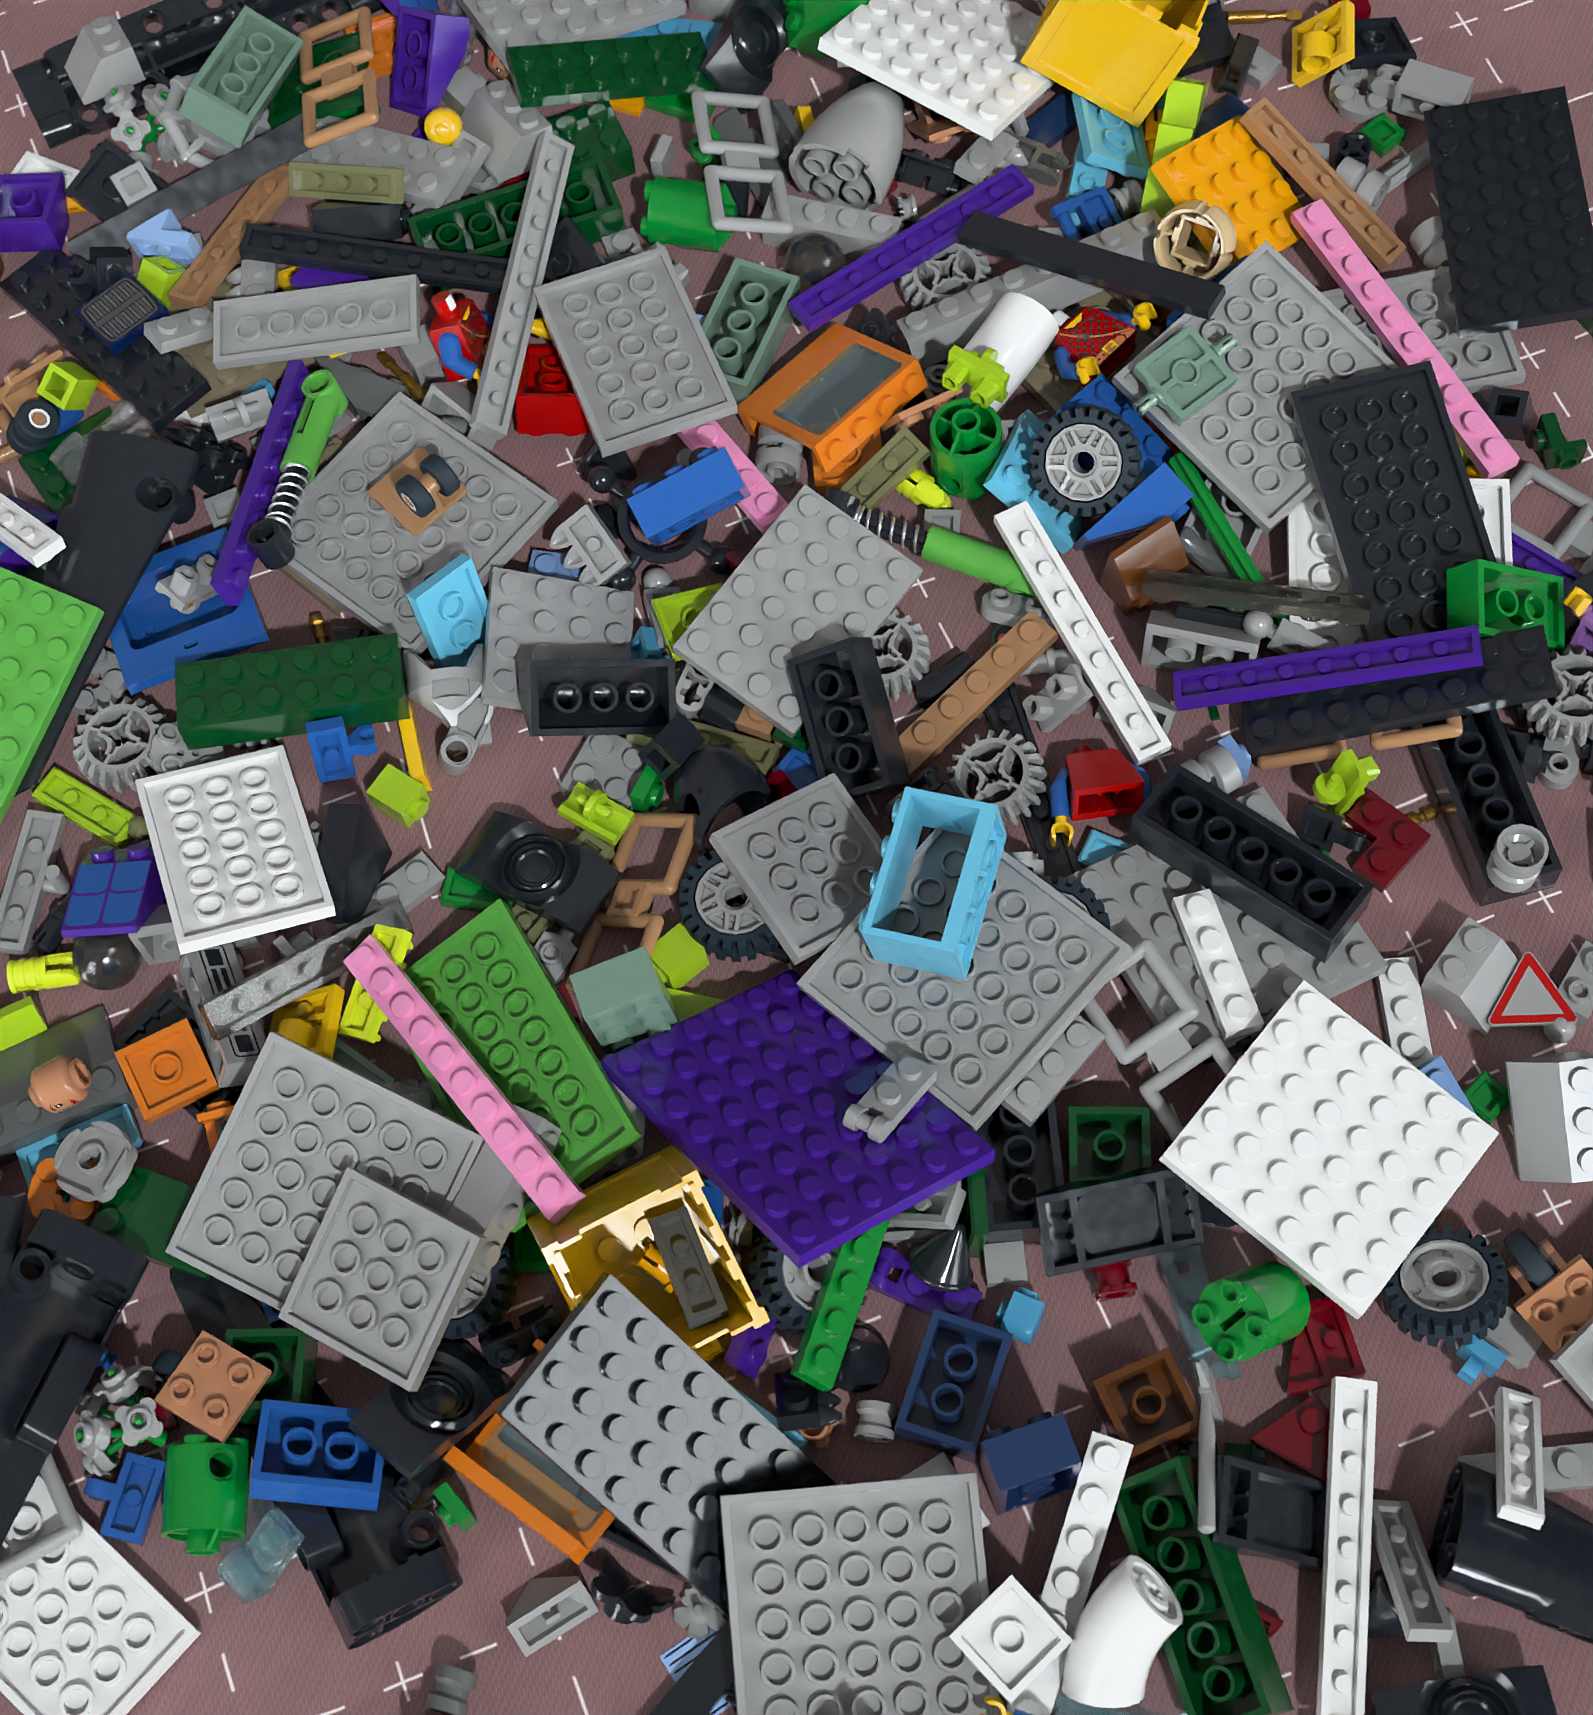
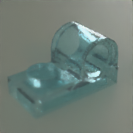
[215,1507,305,1604]

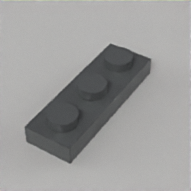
[647,1206,729,1331]

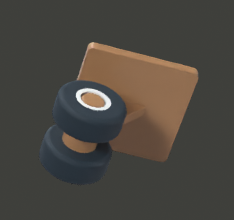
[0,349,65,456]
[368,447,467,536]

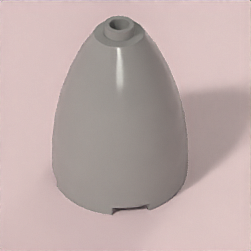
[789,80,904,211]

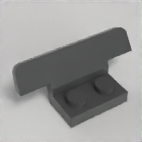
[714,99,804,211]

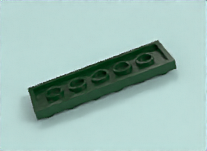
[506,31,716,108]

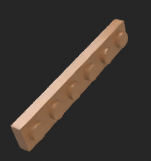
[1239,96,1407,272]
[167,162,289,309]
[897,610,1058,790]

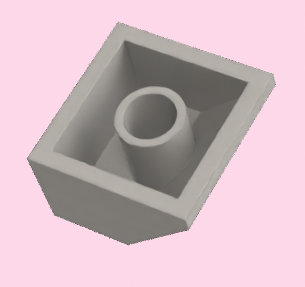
[64,14,146,106]
[421,381,497,453]
[1420,917,1519,1036]

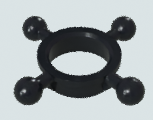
[588,447,733,591]

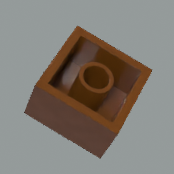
[1090,1347,1200,1468]

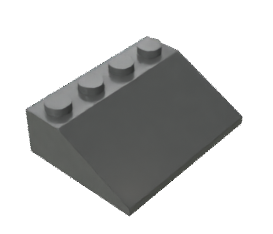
[0,1005,139,1167]

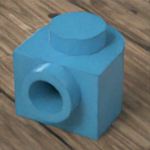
[995,1287,1045,1346]

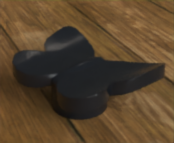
[590,1555,676,1624]

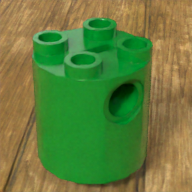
[640,175,737,253]
[930,398,1002,501]
[1191,1261,1310,1363]
[161,1434,251,1556]

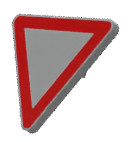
[1488,952,1578,1027]

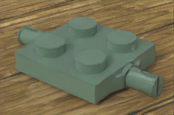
[1132,324,1238,426]

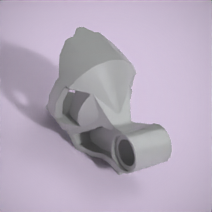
[402,644,494,776]

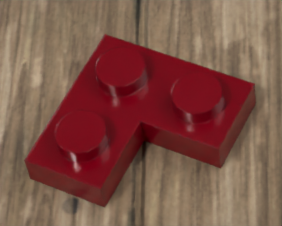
[1345,790,1431,893]

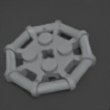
[158,72,272,169]

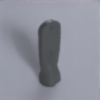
[1179,526,1245,592]

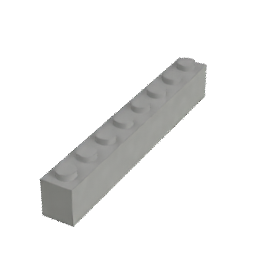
[896,209,1161,369]

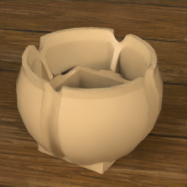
[1154,200,1237,281]

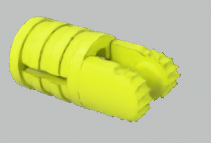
[895,467,952,510]
[7,952,80,994]

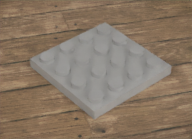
[481,567,634,710]
[709,773,883,965]
[278,1167,488,1392]

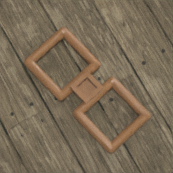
[299,6,379,149]
[1256,716,1463,770]
[565,812,699,995]

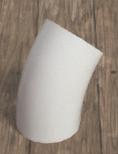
[956,292,1059,413]
[1062,1555,1183,1708]

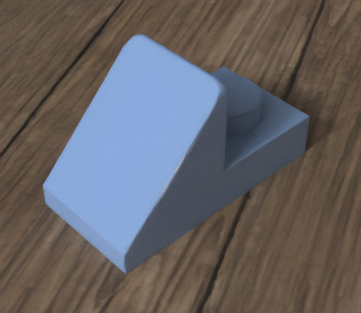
[126,209,202,264]

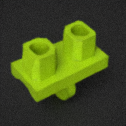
[942,345,1010,409]
[1313,749,1380,815]
[557,782,635,847]

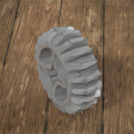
[900,241,993,312]
[871,609,931,702]
[1522,646,1593,747]
[72,695,169,794]
[946,729,1047,827]

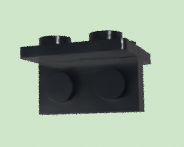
[163,426,254,497]

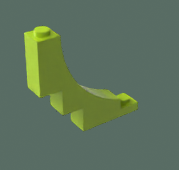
[1140,77,1209,219]

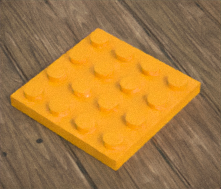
[1150,114,1303,270]

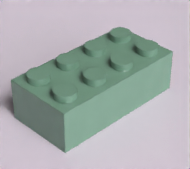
[179,6,305,149]
[701,257,801,406]
[569,946,680,1054]

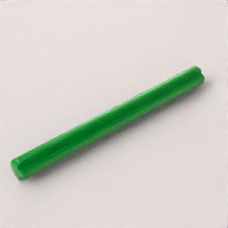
[1168,452,1288,625]

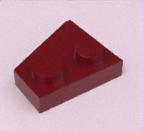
[1286,1297,1366,1398]
[1250,1393,1330,1482]

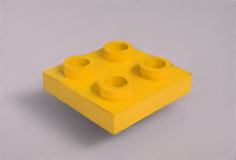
[1292,0,1355,88]
[269,984,345,1059]

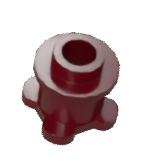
[1091,1260,1138,1302]

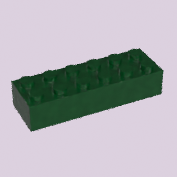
[407,156,626,296]
[175,633,410,750]
[1115,1456,1294,1715]

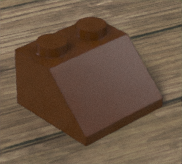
[1100,515,1189,616]

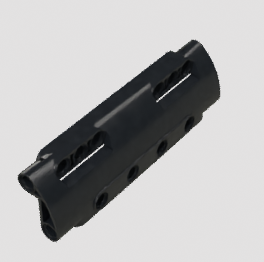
[12,0,382,149]

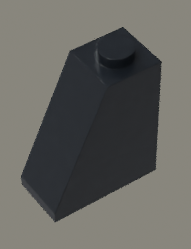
[311,199,412,240]
[319,803,393,924]

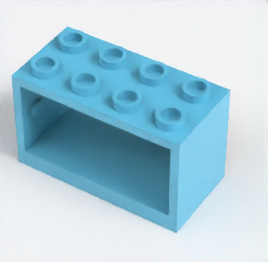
[859,786,1007,980]

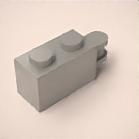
[1370,59,1475,121]

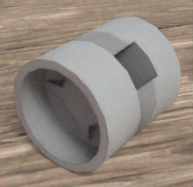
[1335,156,1391,213]
[1409,215,1448,271]
[755,418,803,485]
[1181,744,1243,794]
[1486,824,1549,893]

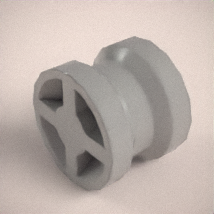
[1107,179,1144,222]
[853,1400,898,1443]

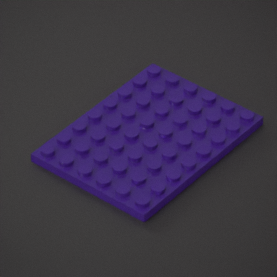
[601,969,995,1268]

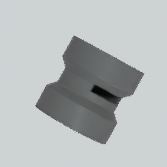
[424,1663,479,1715]

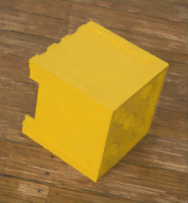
[1020,0,1209,128]
[526,1145,770,1350]

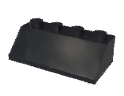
[786,637,911,799]
[518,659,676,737]

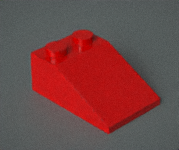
[515,345,589,437]

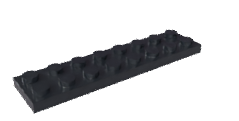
[0,250,212,433]
[1241,625,1558,758]

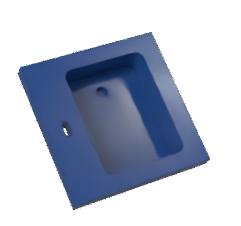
[109,527,270,695]

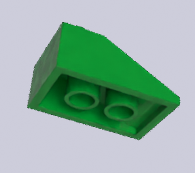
[783,0,870,58]
[1446,559,1565,651]

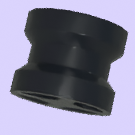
[1334,132,1372,170]

